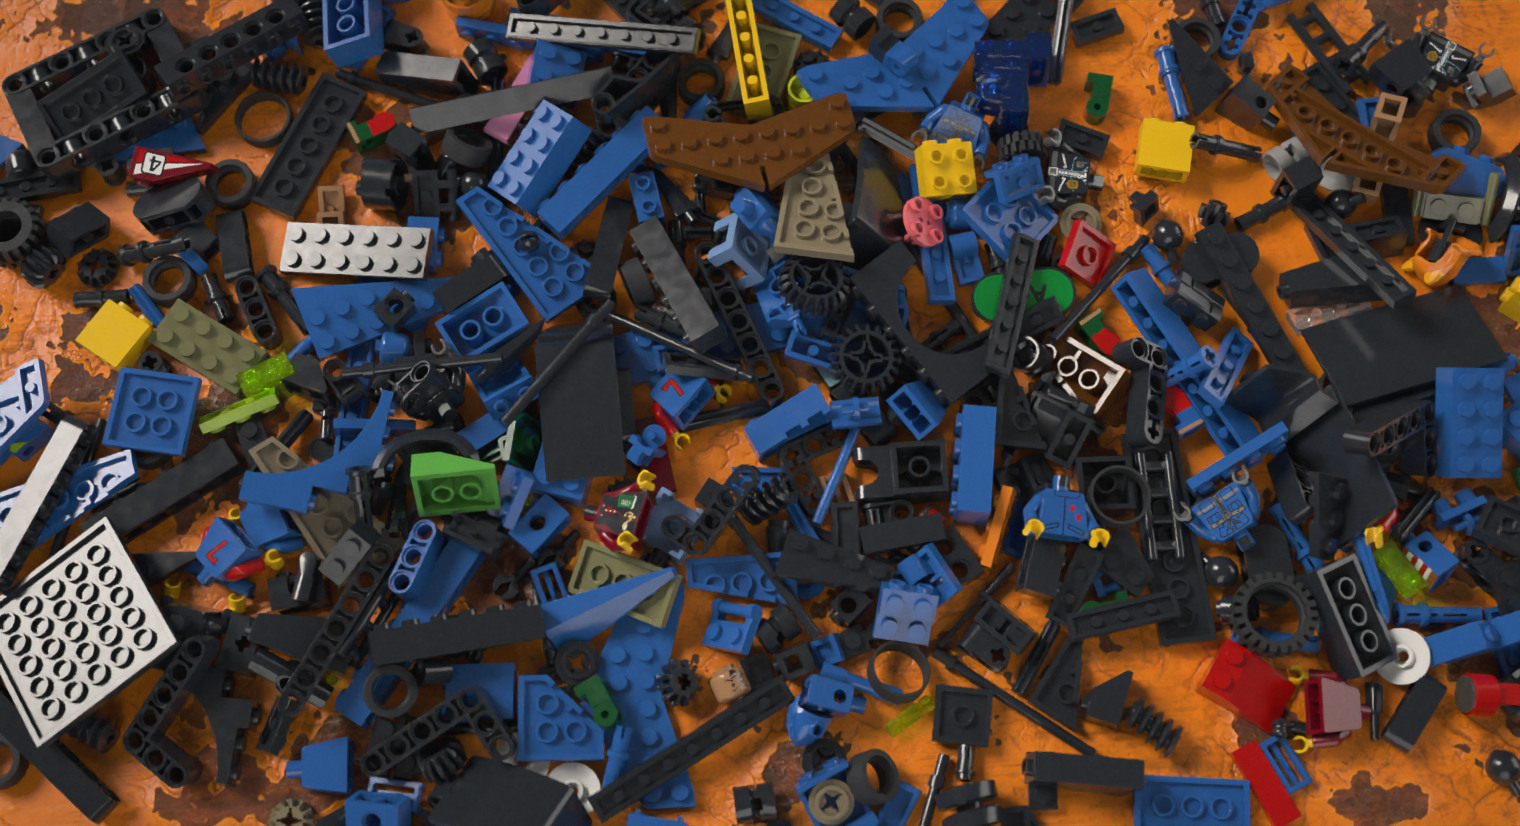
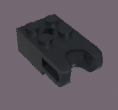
[852,439,949,506]

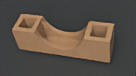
[1350,92,1408,204]

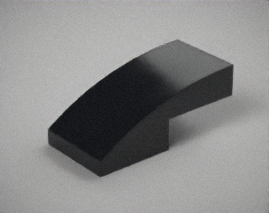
[739,651,774,693]

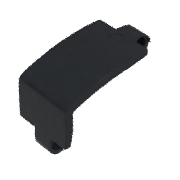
[835,135,913,270]
[426,756,593,826]

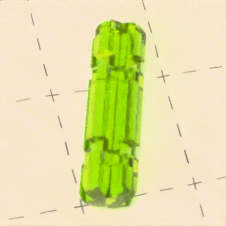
[885,695,935,737]

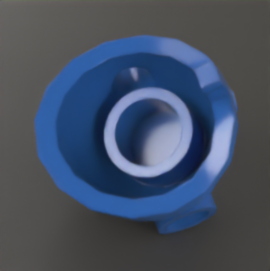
[785,695,834,747]

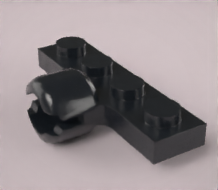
[0,150,82,202]

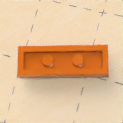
[978,485,1017,570]

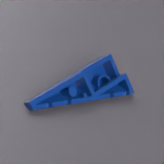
[541,567,678,658]

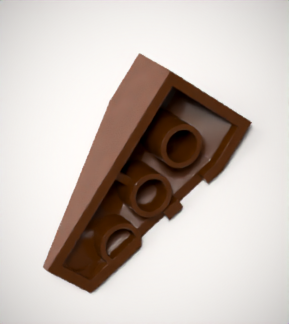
[1032,327,1131,415]

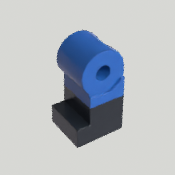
[868,24,918,76]

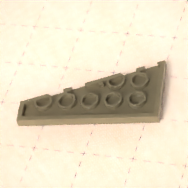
[773,153,854,262]
[248,436,406,589]

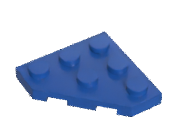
[518,675,604,762]

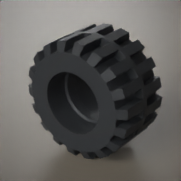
[0,197,49,269]

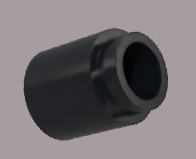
[1216,595,1260,624]

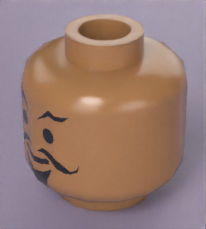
[710,664,751,706]

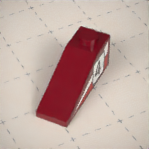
[128,146,218,188]

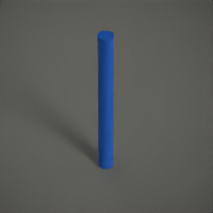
[812,427,861,526]

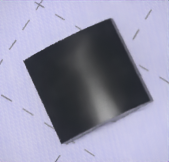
[993,453,1053,522]

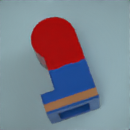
[1164,387,1204,442]

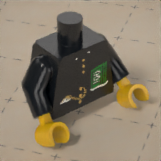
[159,579,246,639]

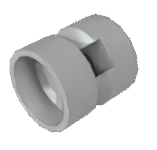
[1262,136,1313,181]

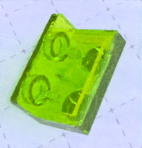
[236,351,294,397]
[1372,540,1428,600]

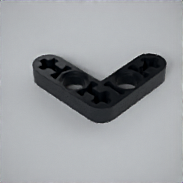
[777,424,850,518]

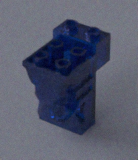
[971,31,1053,138]

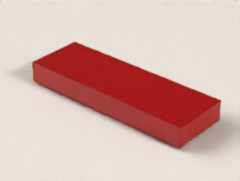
[1229,740,1302,826]

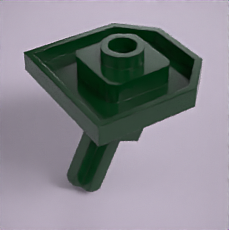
[479,413,543,472]

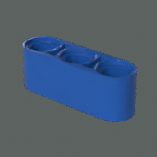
[457,409,528,458]
[388,519,444,602]

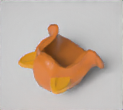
[1401,228,1483,287]

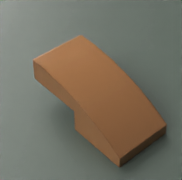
[317,185,346,225]

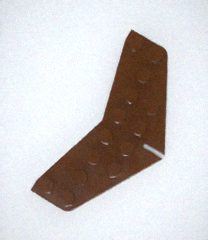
[1266,64,1468,194]
[642,93,856,192]

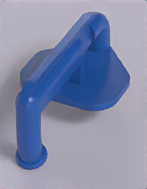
[1340,533,1396,625]

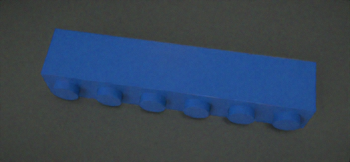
[537,105,659,241]

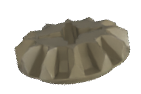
[1059,203,1101,238]
[808,778,854,825]
[267,798,314,826]

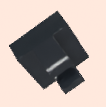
[1128,190,1159,226]

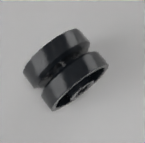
[934,780,1006,826]

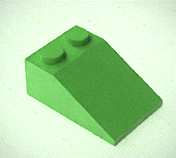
[410,452,502,517]

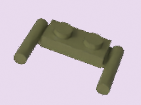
[1411,172,1501,226]

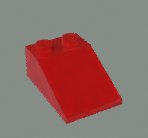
[1195,638,1297,735]

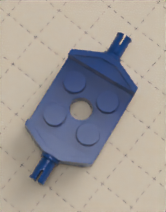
[753,254,810,337]

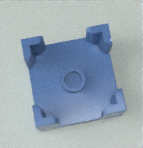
[708,212,771,291]
[642,486,703,567]

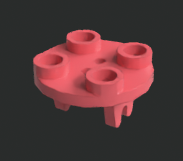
[903,196,944,248]

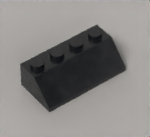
[1294,553,1400,680]

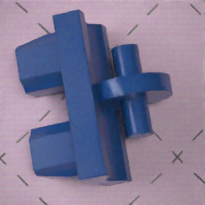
[830,396,882,430]
[625,424,667,467]
[1431,487,1487,536]

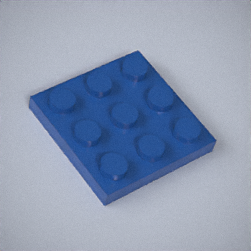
[958,178,1061,262]
[102,367,202,457]

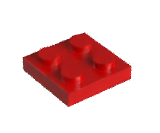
[1058,219,1116,290]

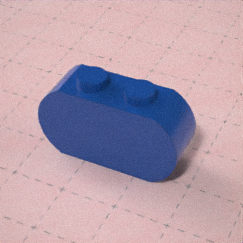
[1430,145,1506,200]

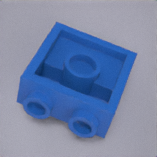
[872,579,939,645]

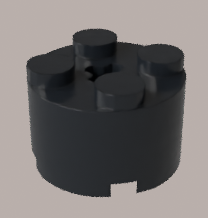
[355,157,409,211]

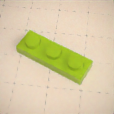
[199,387,279,434]

